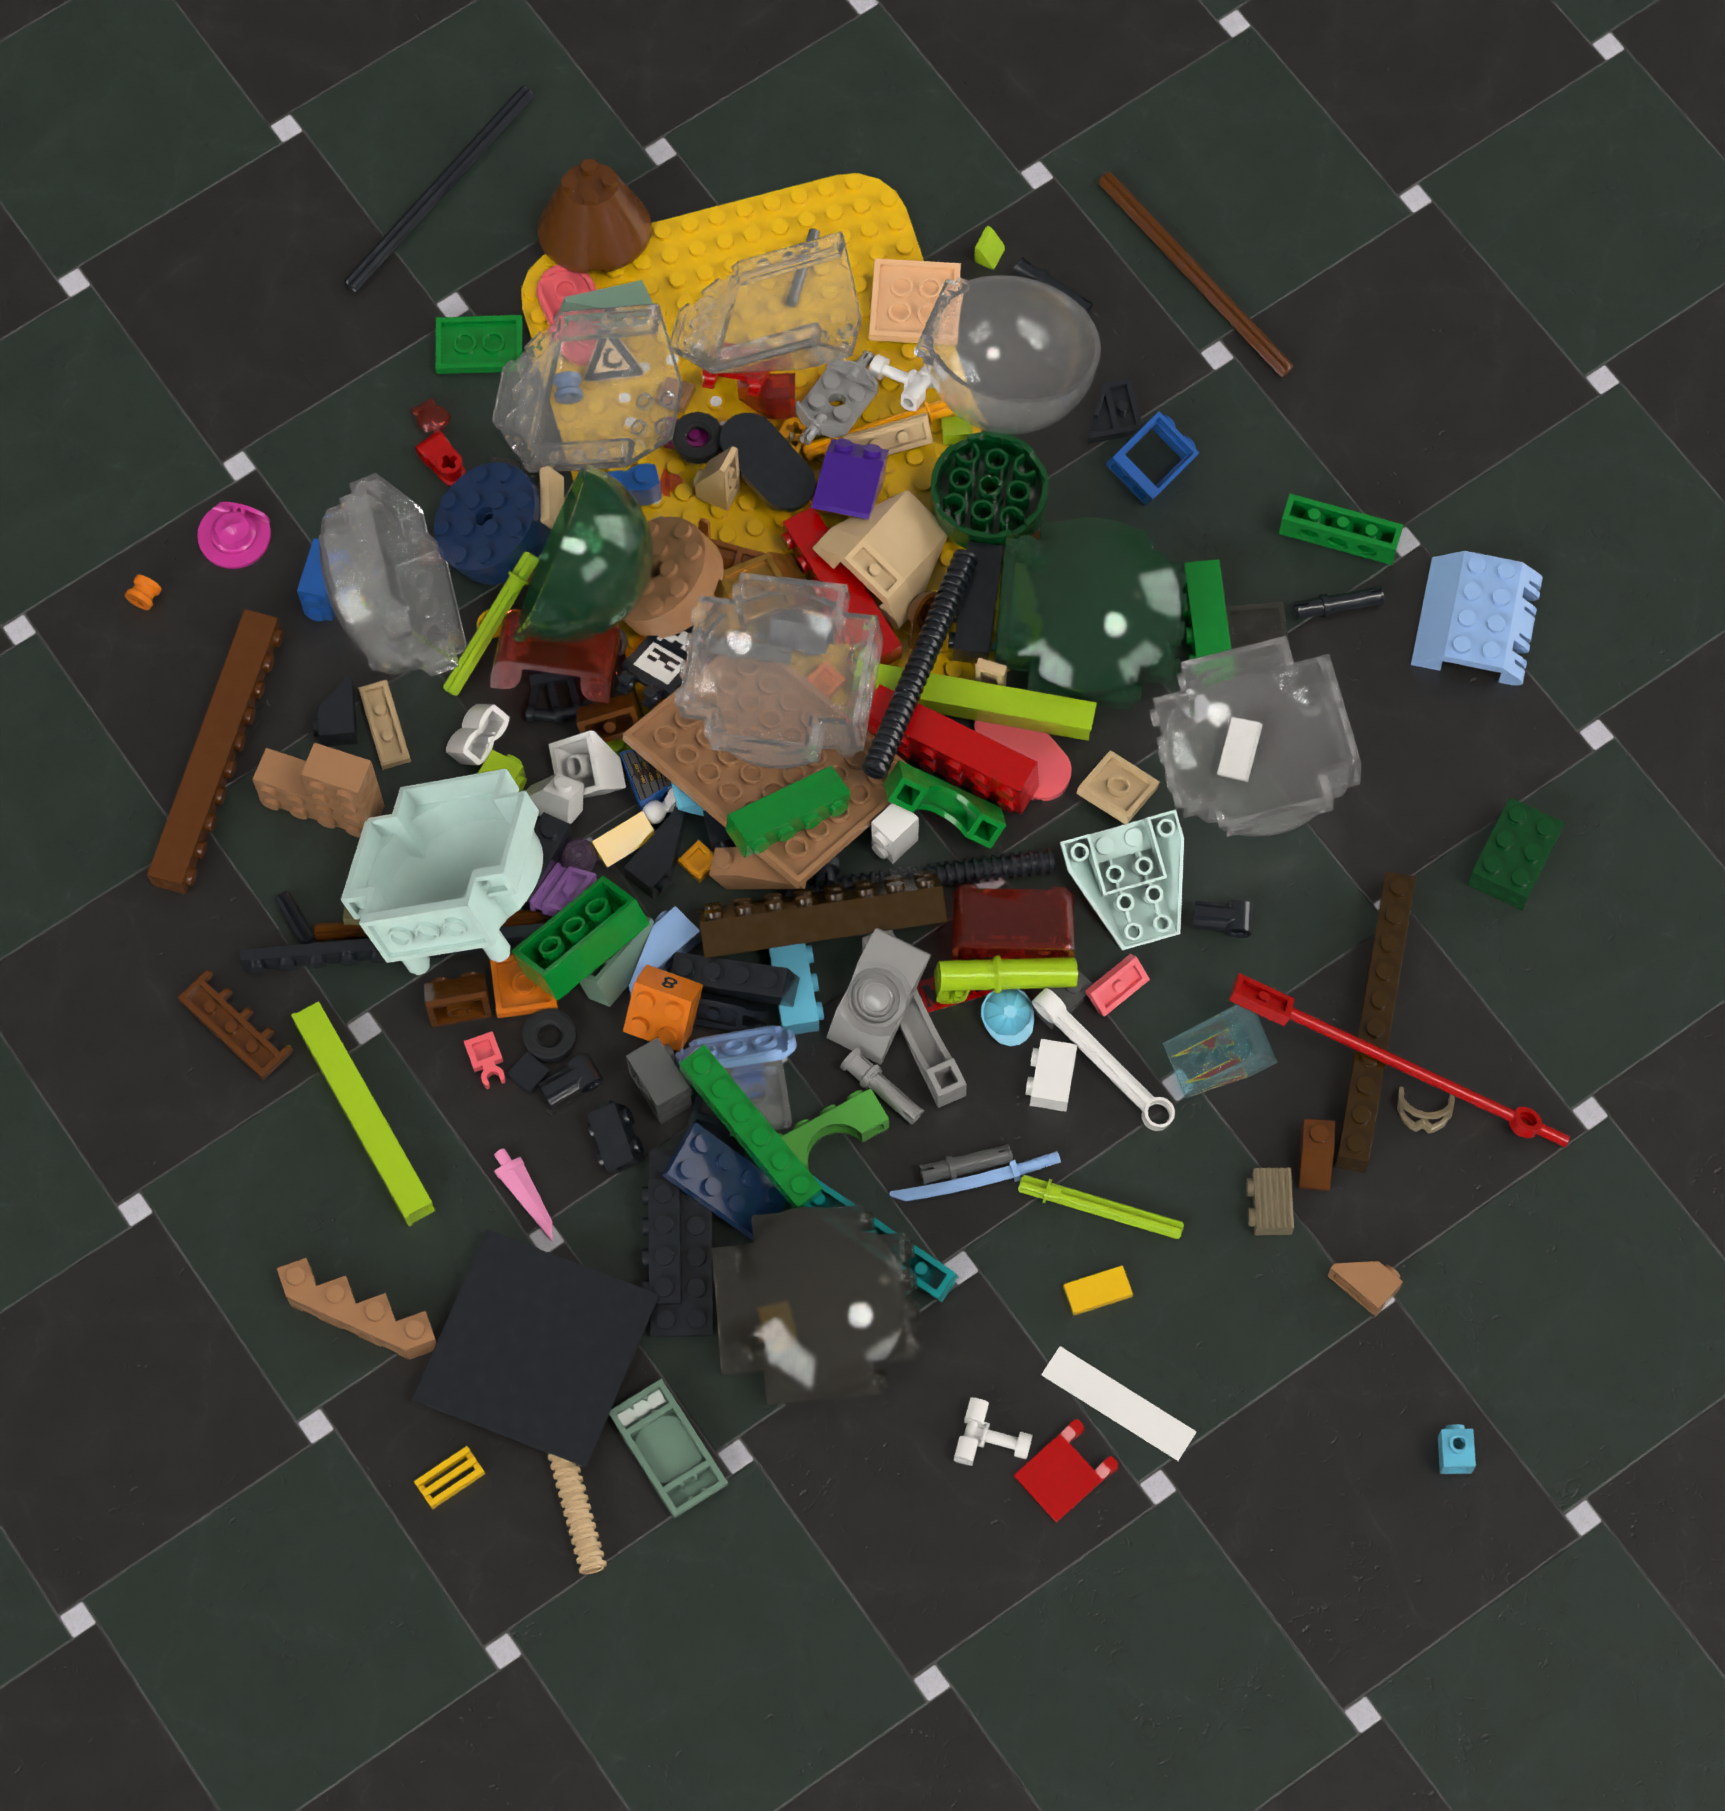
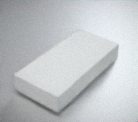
[1217,717,1263,782]

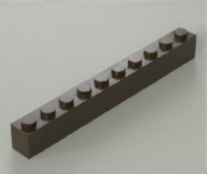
[1335,872,1416,1173]

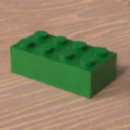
[511,876,650,1001]

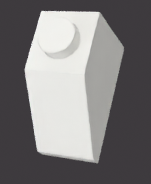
[526,773,584,824]

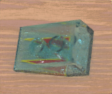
[1163,1005,1278,1098]

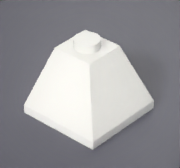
[549,731,626,798]

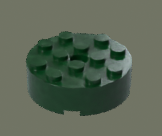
[931,432,1049,551]

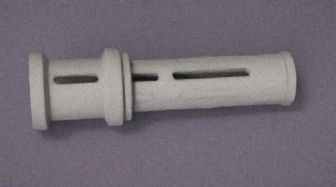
[840,1047,924,1125]

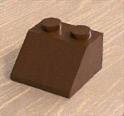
[424,972,492,1028]

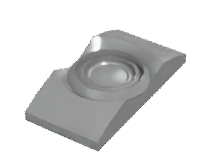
[826,928,931,1065]

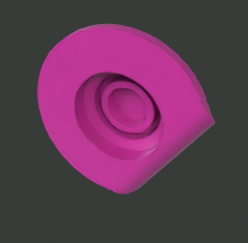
[198,502,271,569]

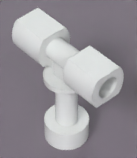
[869,354,944,411]
[954,1398,1033,1466]

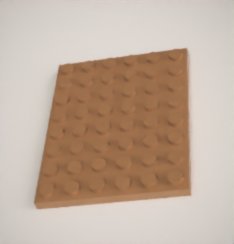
[623,631,909,889]

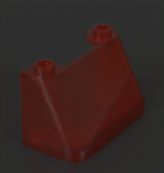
[490,609,621,703]
[952,884,1075,961]

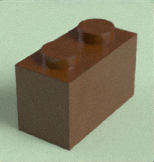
[577,691,643,743]

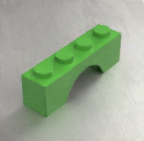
[779,1088,889,1171]

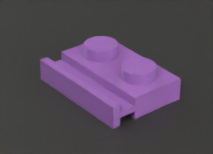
[529,863,597,917]

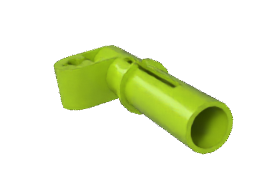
[934,955,1078,1004]

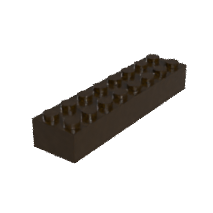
[698,870,947,958]

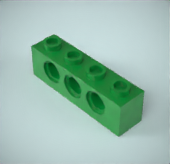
[1279,493,1403,565]

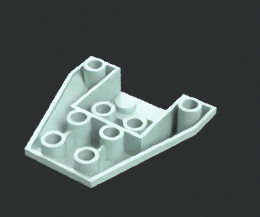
[1060,810,1184,950]

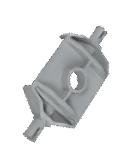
[796,350,878,445]

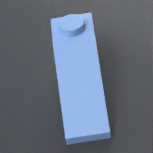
[629,906,701,996]

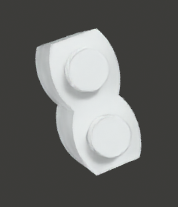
[446,704,509,765]

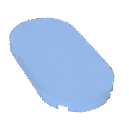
[675,1026,797,1071]

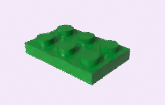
[436,315,523,374]

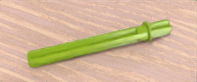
[443,551,539,696]
[1018,1175,1184,1239]

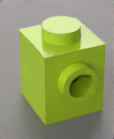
[477,750,527,792]

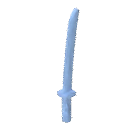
[889,1151,1061,1202]

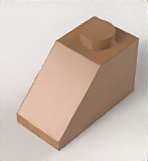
[1328,1261,1403,1317]

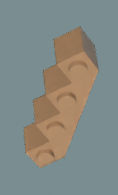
[277,1258,437,1360]

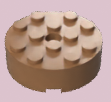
[604,517,724,638]

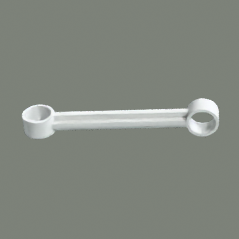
[1032,988,1175,1131]

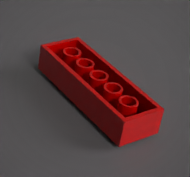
[862,684,1039,815]

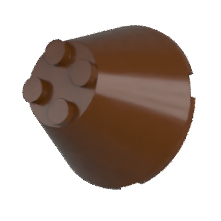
[538,159,651,274]

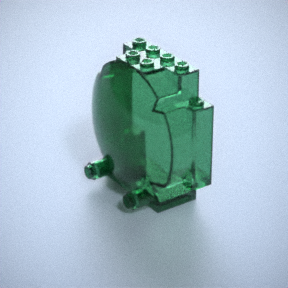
[994,517,1187,709]

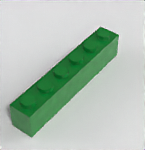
[680,1044,823,1214]

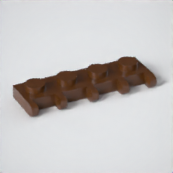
[178,970,294,1081]

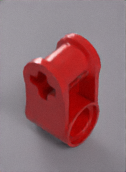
[414,430,466,487]

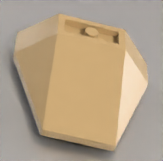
[812,490,947,630]

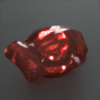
[411,398,451,432]

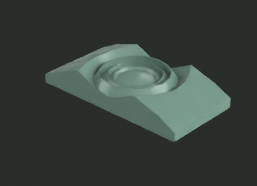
[609,1378,729,1518]

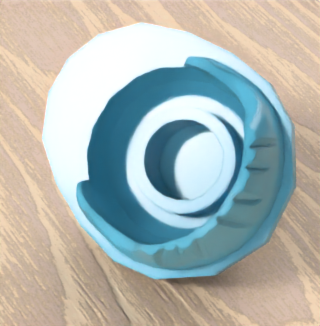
[981,989,1034,1046]

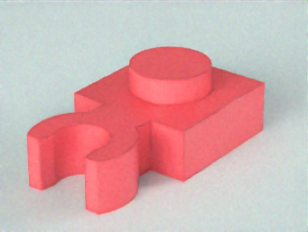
[464,1031,506,1089]

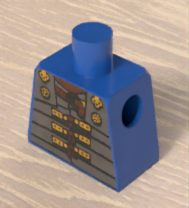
[620,750,672,811]

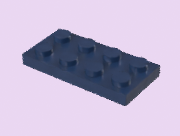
[662,1122,787,1244]

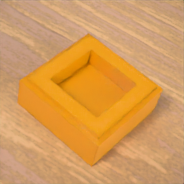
[678,840,714,883]

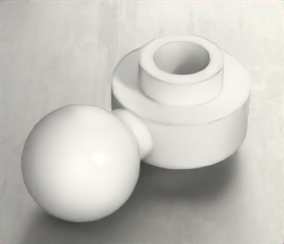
[643,788,677,824]

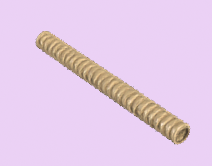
[548,1454,607,1575]

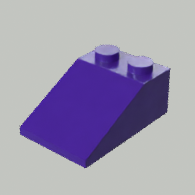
[811,438,889,519]

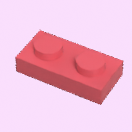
[1085,954,1150,1017]

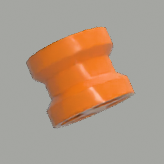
[124,574,162,610]

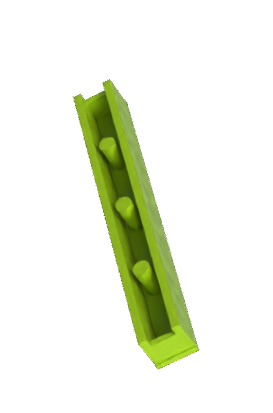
[856,660,1097,741]
[291,1001,435,1227]

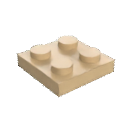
[1076,750,1160,825]

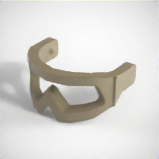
[1397,1087,1455,1134]

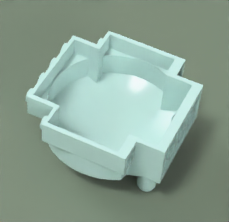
[341,769,543,975]

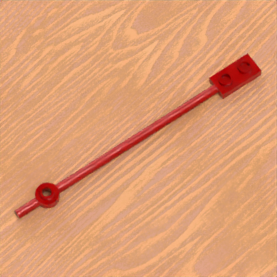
[1229,973,1570,1147]

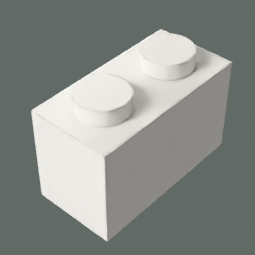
[871,803,919,864]
[1025,1039,1077,1112]

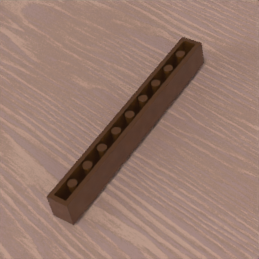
[147,609,284,895]

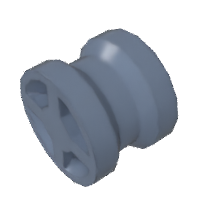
[553,371,584,404]

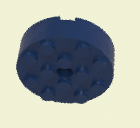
[434,462,551,585]

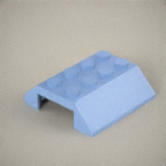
[1411,551,1543,686]

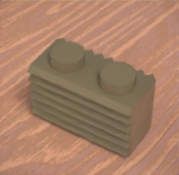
[1246,1167,1294,1235]

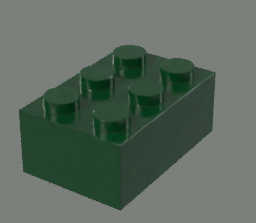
[1468,797,1565,911]

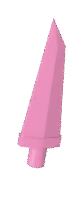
[494,1148,552,1241]

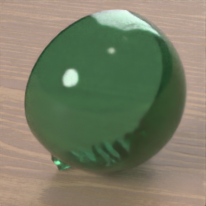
[513,464,653,643]

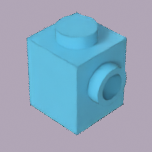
[1438,1424,1476,1474]

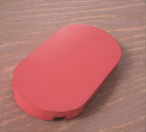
[536,265,603,366]
[974,720,1072,801]

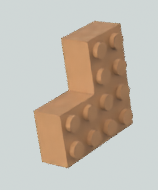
[252,743,385,838]

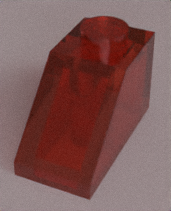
[737,373,796,419]

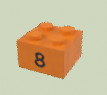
[623,964,703,1052]

